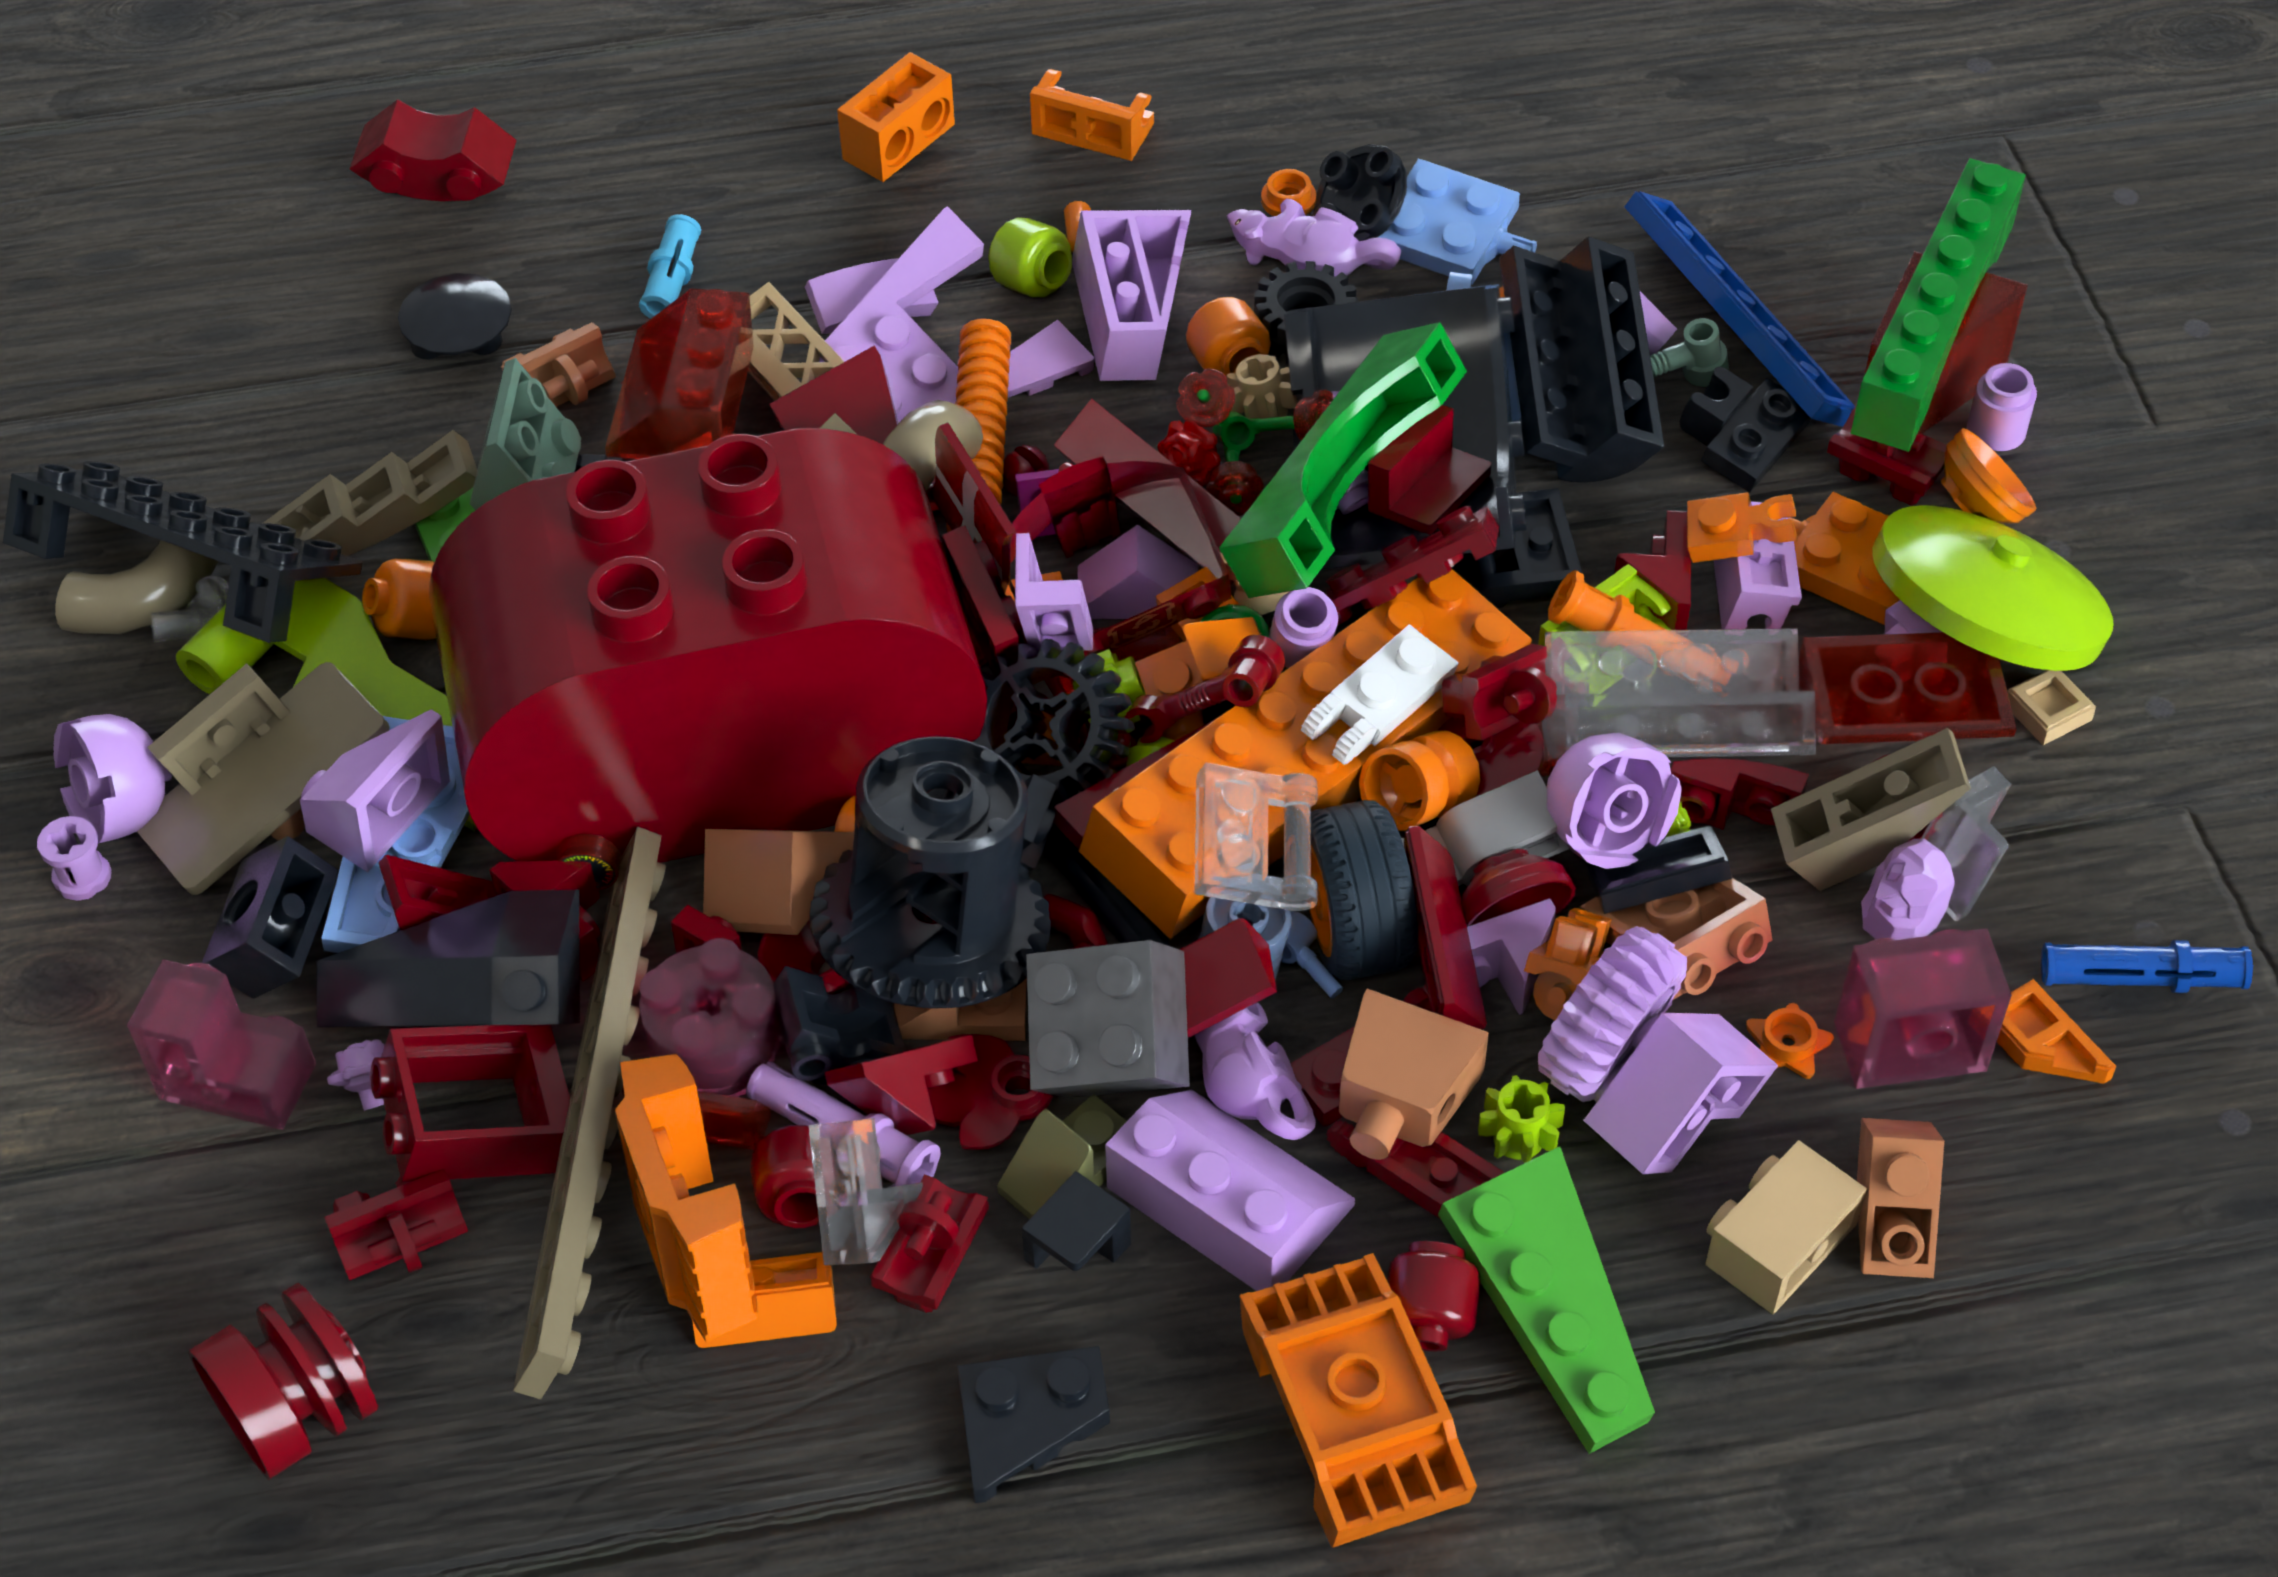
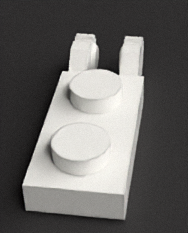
[1301,624,1459,765]

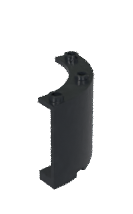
[1284,284,1527,570]

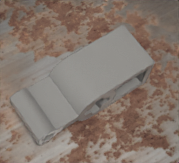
[1401,770,1569,886]

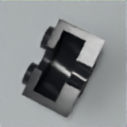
[774,966,906,1085]

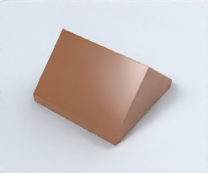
[703,829,854,935]

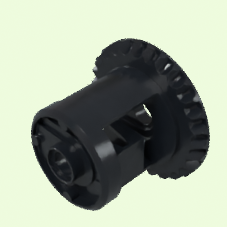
[810,736,1051,1009]

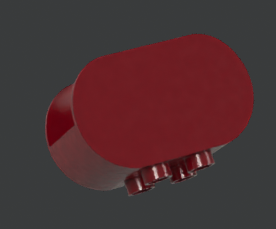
[429,428,987,870]

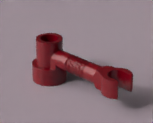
[1124,635,1285,743]

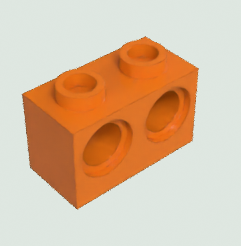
[837,52,955,182]

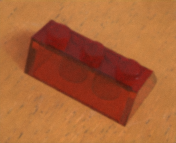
[605,288,754,459]
[1793,632,2016,745]

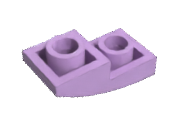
[805,258,938,334]

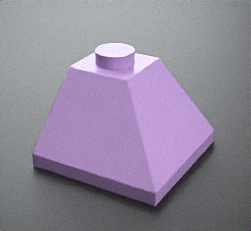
[300,709,450,872]

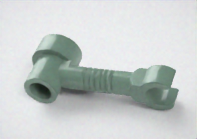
[1650,318,1729,387]

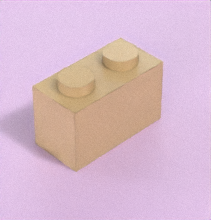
[1705,1140,1867,1315]

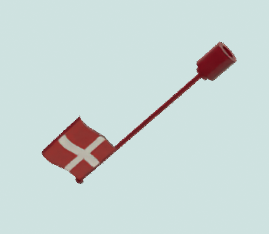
[926,422,1110,779]

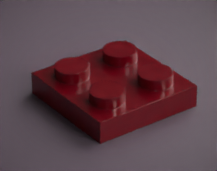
[942,525,1024,677]

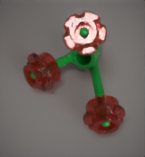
[1176,368,1334,516]

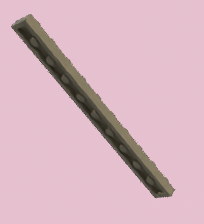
[513,827,666,1399]

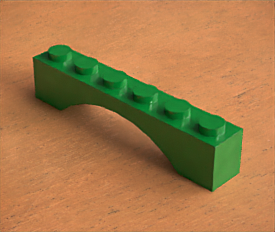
[1850,158,2026,452]
[1219,322,1467,598]

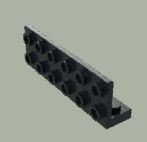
[3,461,363,643]

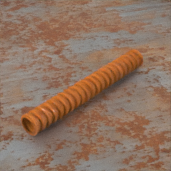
[946,319,1011,666]

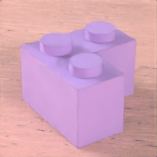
[1583,1013,1778,1174]

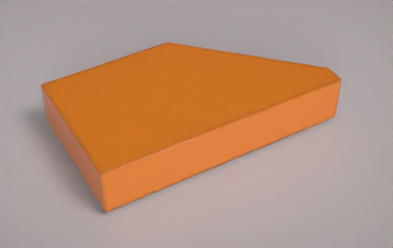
[1978,979,2116,1084]

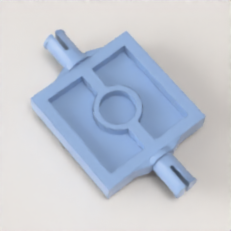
[1378,158,1537,285]

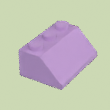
[1105,1090,1355,1291]

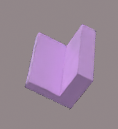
[1015,533,1093,652]

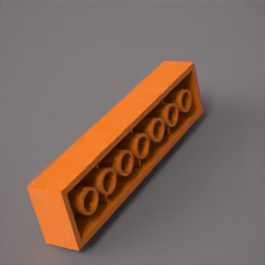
[1079,569,1532,939]

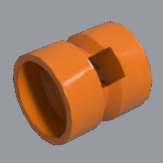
[1359,731,1480,831]

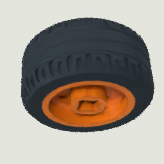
[1298,800,1418,980]

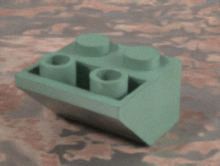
[470,358,581,510]

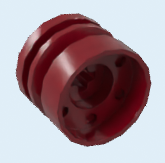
[188,1282,379,1480]

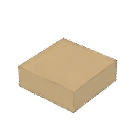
[2003,670,2096,745]

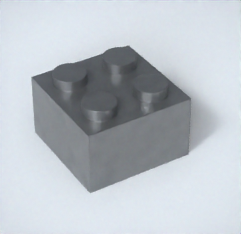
[1026,940,1190,1098]

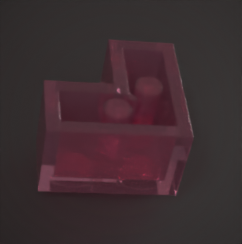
[127,959,316,1130]

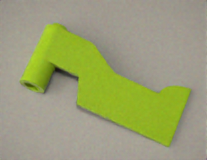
[176,578,477,831]

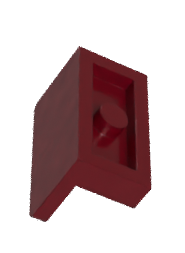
[1368,405,1491,534]

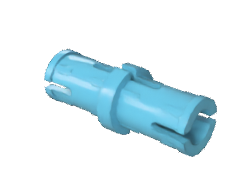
[639,214,701,321]

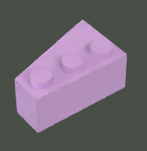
[1072,210,1191,381]

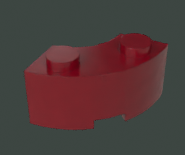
[349,99,517,202]

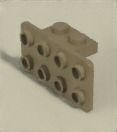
[137,662,389,895]

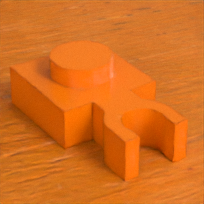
[1687,492,1797,563]

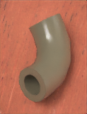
[883,400,983,492]
[55,540,219,634]

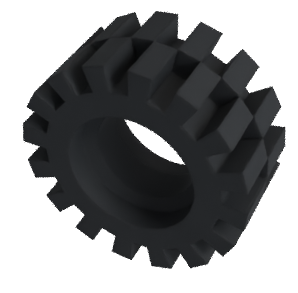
[1254,261,1358,364]

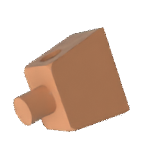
[1339,988,1489,1160]

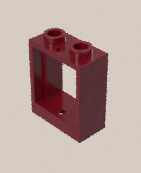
[370,1024,570,1182]

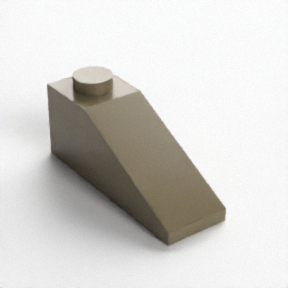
[1771,728,1971,891]

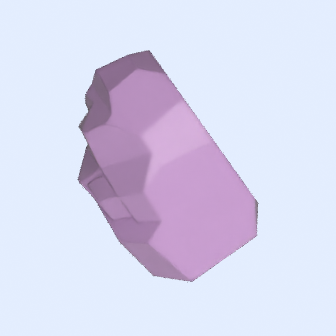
[1861,839,1955,949]

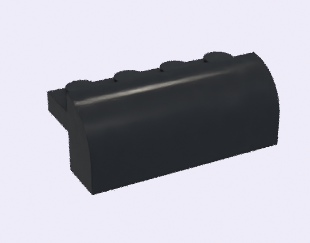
[1499,236,1665,482]

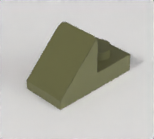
[997,1094,1127,1219]

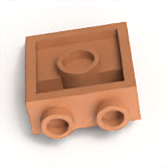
[1580,878,1773,1000]

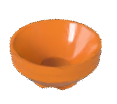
[1941,428,2036,524]

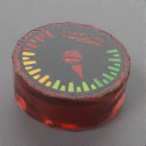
[555,834,621,891]

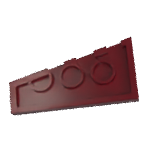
[1268,506,1499,628]

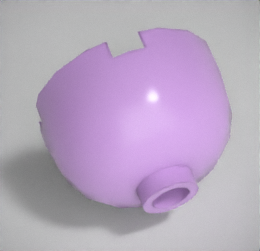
[54,714,172,844]
[1547,733,1681,869]

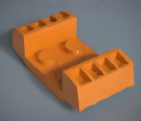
[615,1054,758,1343]
[1240,1253,1477,1548]

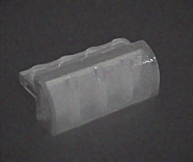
[1542,629,1816,759]

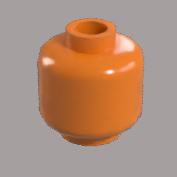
[1186,297,1271,383]
[362,558,436,640]

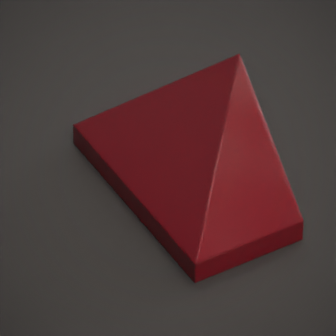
[378,854,496,930]

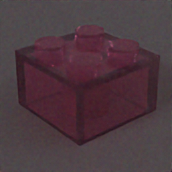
[1834,928,2012,1089]

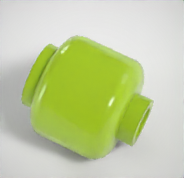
[988,217,1072,298]

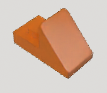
[1134,617,1261,697]

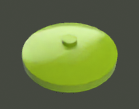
[1872,505,2114,671]

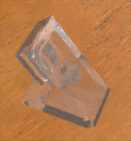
[808,1118,923,1265]

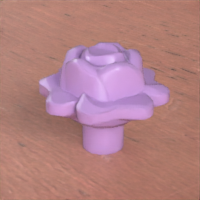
[327,1039,385,1111]

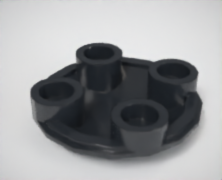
[1311,144,1407,241]
[398,273,512,360]

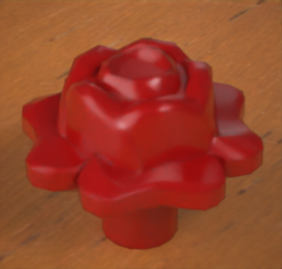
[1157,418,1221,487]

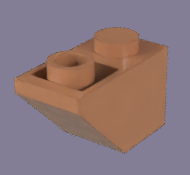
[1857,1118,1945,1278]

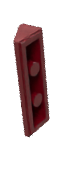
[1404,826,1487,1030]
[1179,918,1277,1038]

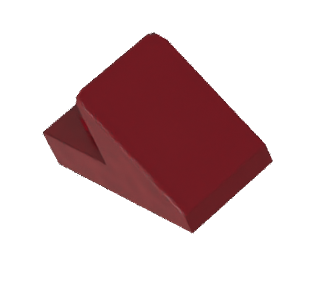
[1614,510,1691,639]
[489,860,600,981]
[825,1035,978,1135]

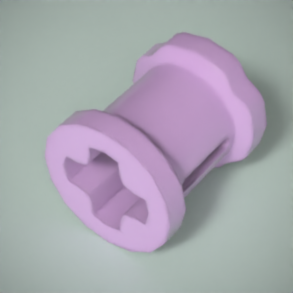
[37,816,111,901]

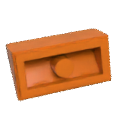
[692,1251,837,1348]

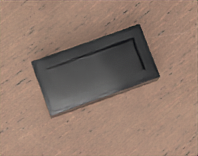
[1585,826,1732,914]

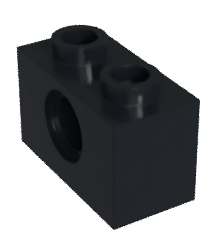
[201,836,339,999]

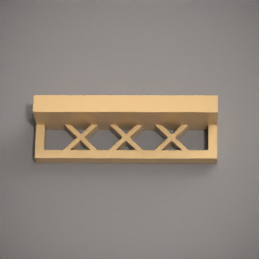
[714,282,899,423]

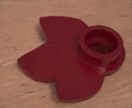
[927,1034,1053,1150]

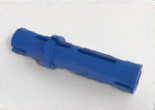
[2041,940,2253,993]

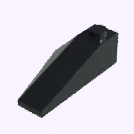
[317,890,580,1027]

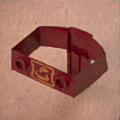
[1008,456,1232,657]

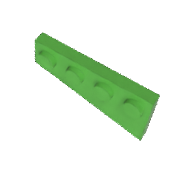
[1438,1146,1655,1454]

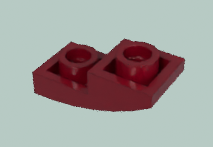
[1670,758,1809,830]

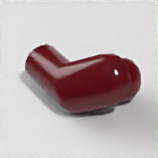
[1043,894,1109,949]

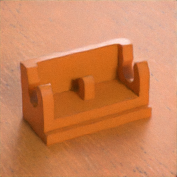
[1030,69,1154,161]

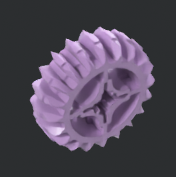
[1538,926,1687,1102]

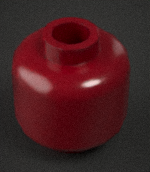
[751,1125,844,1228]
[1387,1241,1481,1352]

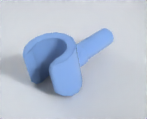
[1281,911,1343,999]

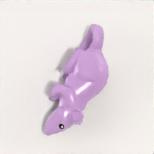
[1227,198,1401,277]
[1195,1002,1316,1140]

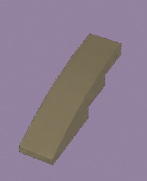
[262,430,477,556]

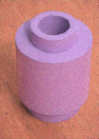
[1967,363,2037,451]
[1269,587,1338,668]

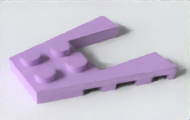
[819,206,1095,422]

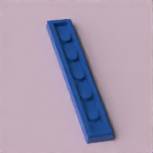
[1624,191,1855,427]

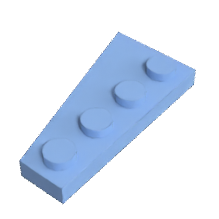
[322,716,470,953]

